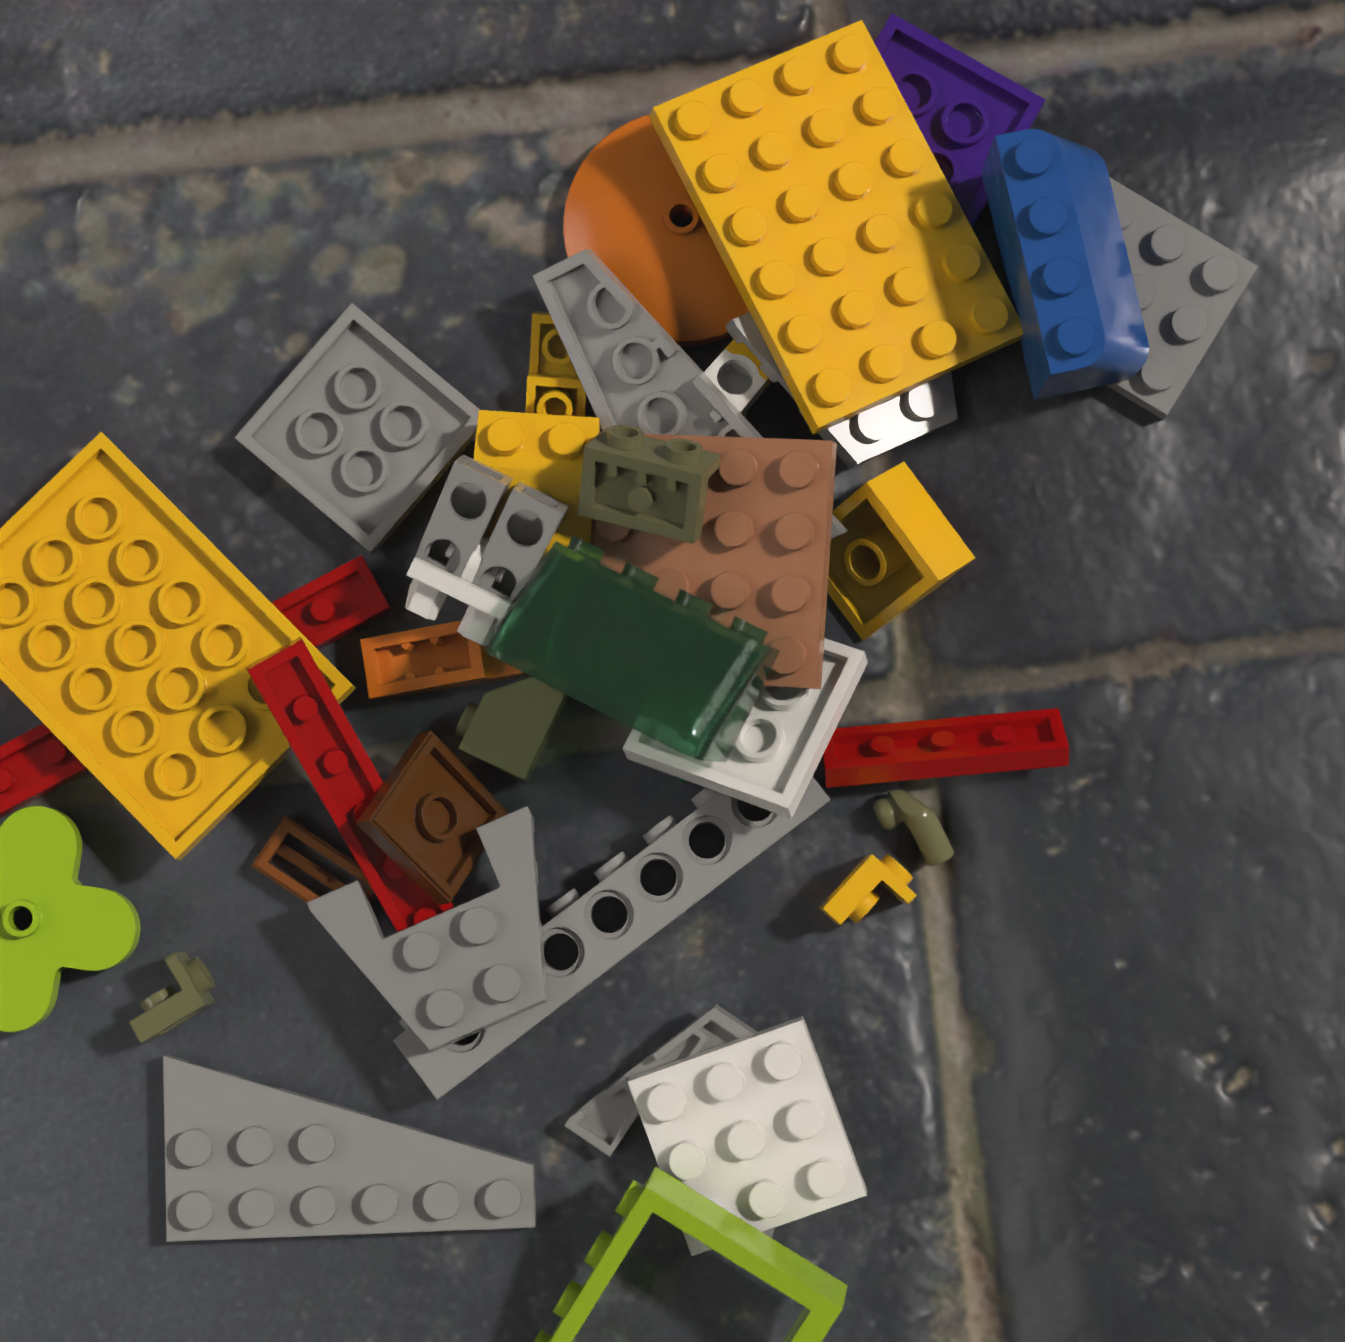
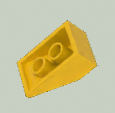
[466,410,600,613]

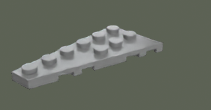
[533,249,848,539]
[163,1055,536,1242]

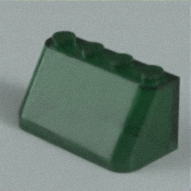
[483,535,780,762]

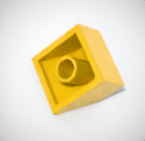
[827,462,975,641]

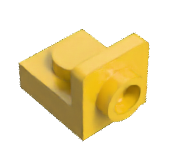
[819,853,917,925]

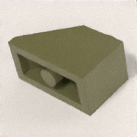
[455,664,579,783]

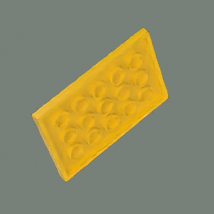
[649,20,1023,435]
[0,432,356,861]

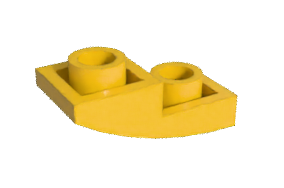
[525,311,588,417]

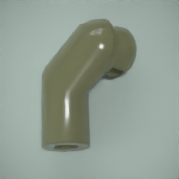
[872,789,954,866]

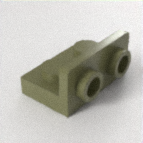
[578,425,720,544]

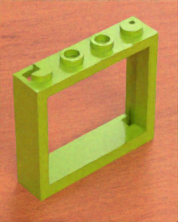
[534,1166,848,1342]

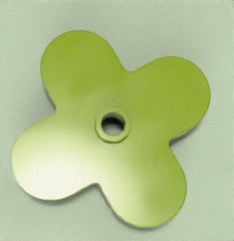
[0,806,141,1032]

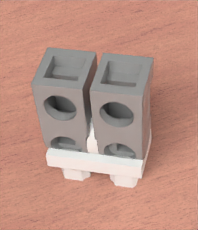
[405,454,570,646]

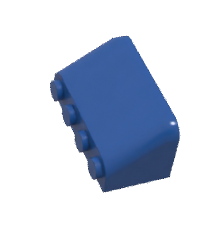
[981,129,1149,400]

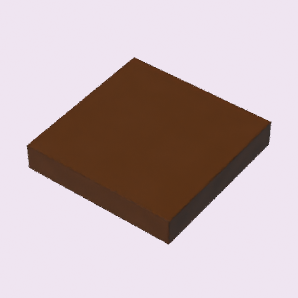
[356,730,509,905]

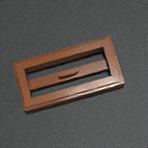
[252,816,377,906]

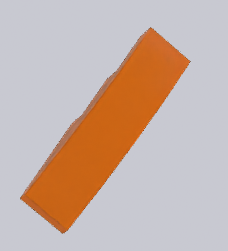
[360,610,581,699]

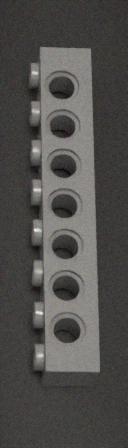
[393,776,830,1100]

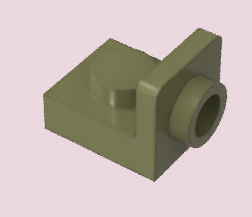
[129,951,216,1043]

